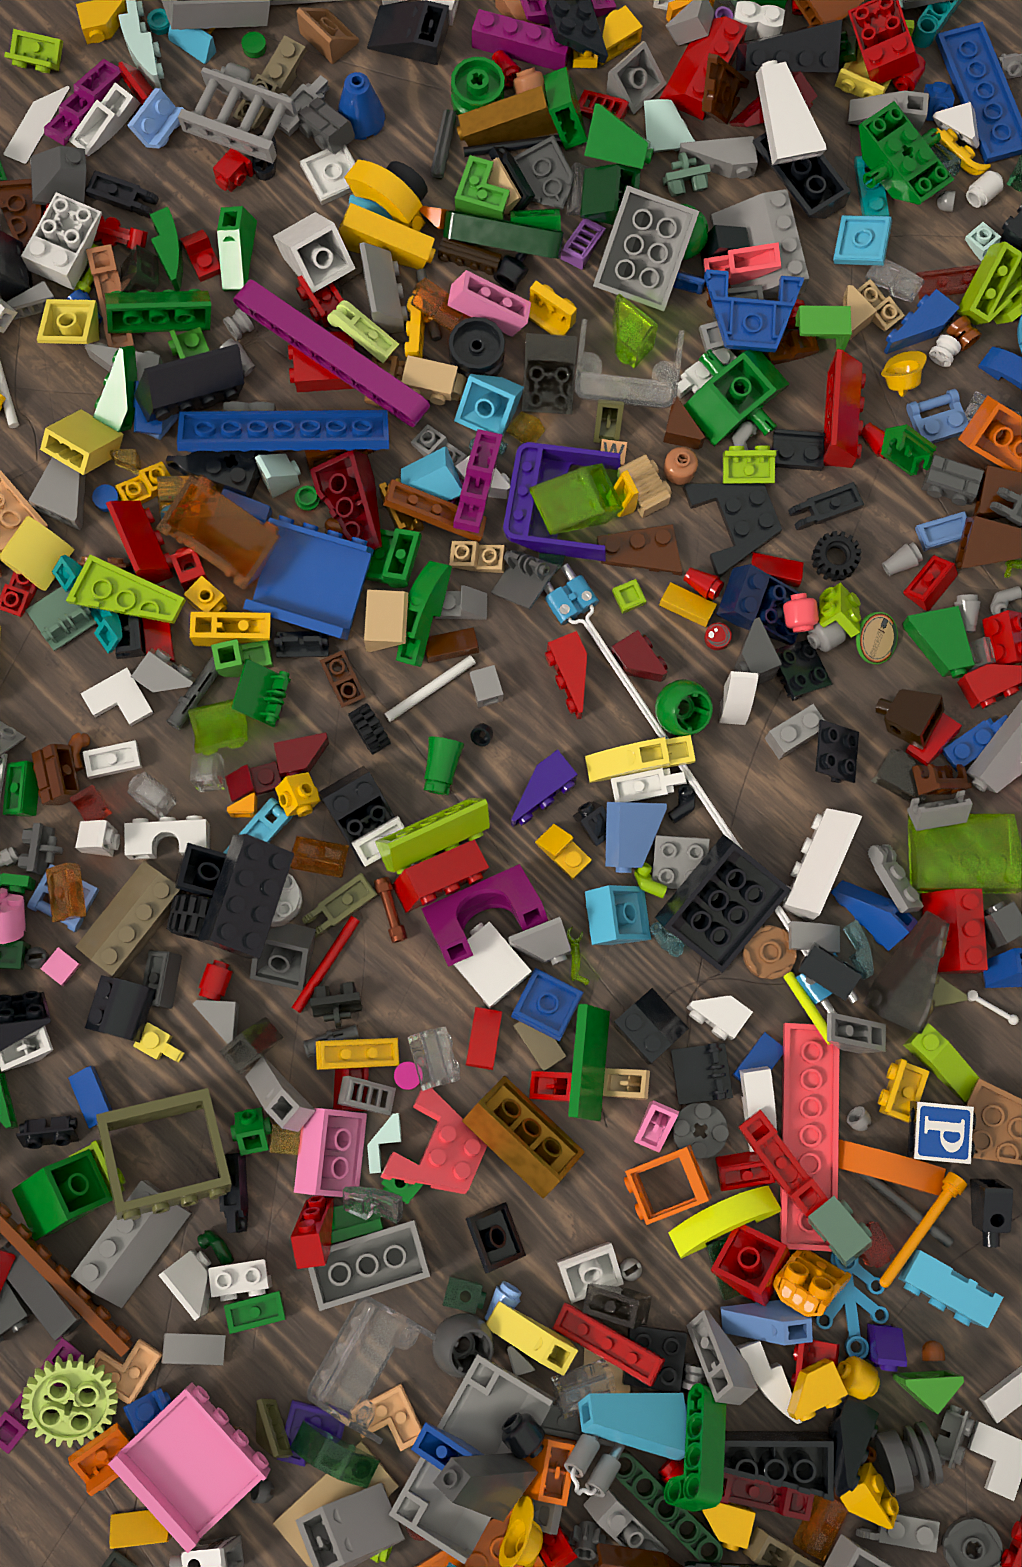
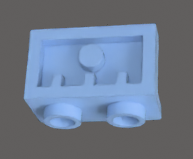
[127,88,184,149]

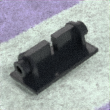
[274,631,329,658]
[16,1115,79,1149]

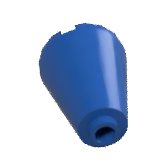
[337,72,385,140]

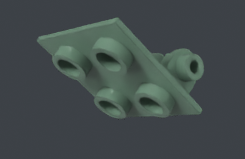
[26,586,97,651]

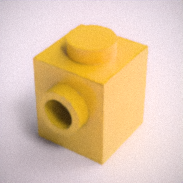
[184,576,228,612]

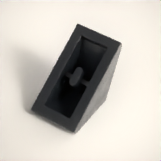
[700,225,750,267]

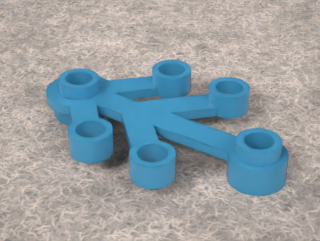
[814,1252,889,1359]

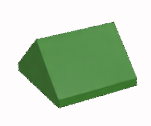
[892,1370,964,1414]

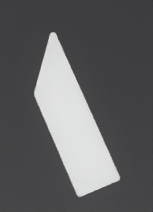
[4,86,70,164]

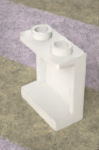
[453,922,532,1009]

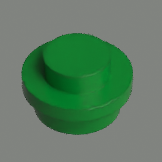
[295,486,321,511]

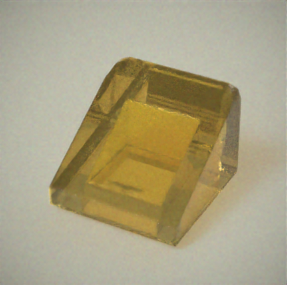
[506,411,545,444]
[110,449,141,476]

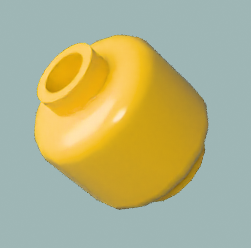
[836,1356,880,1400]

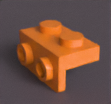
[68,1423,132,1496]

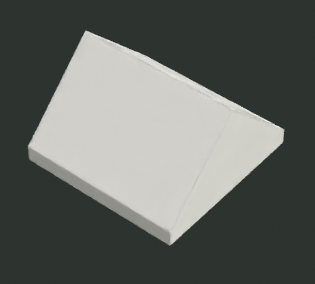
[556,1241,624,1304]

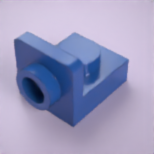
[123,1388,172,1434]

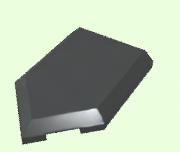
[514,135,575,209]

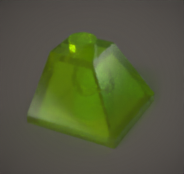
[612,293,658,368]

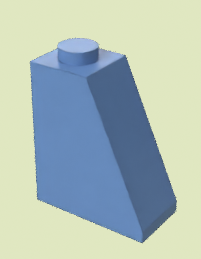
[605,802,667,873]

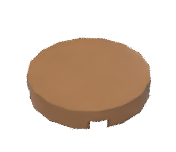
[742,925,797,980]

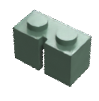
[808,1196,872,1267]

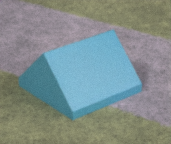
[401,446,462,502]

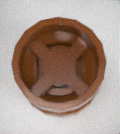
[946,315,982,351]

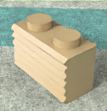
[617,454,672,518]

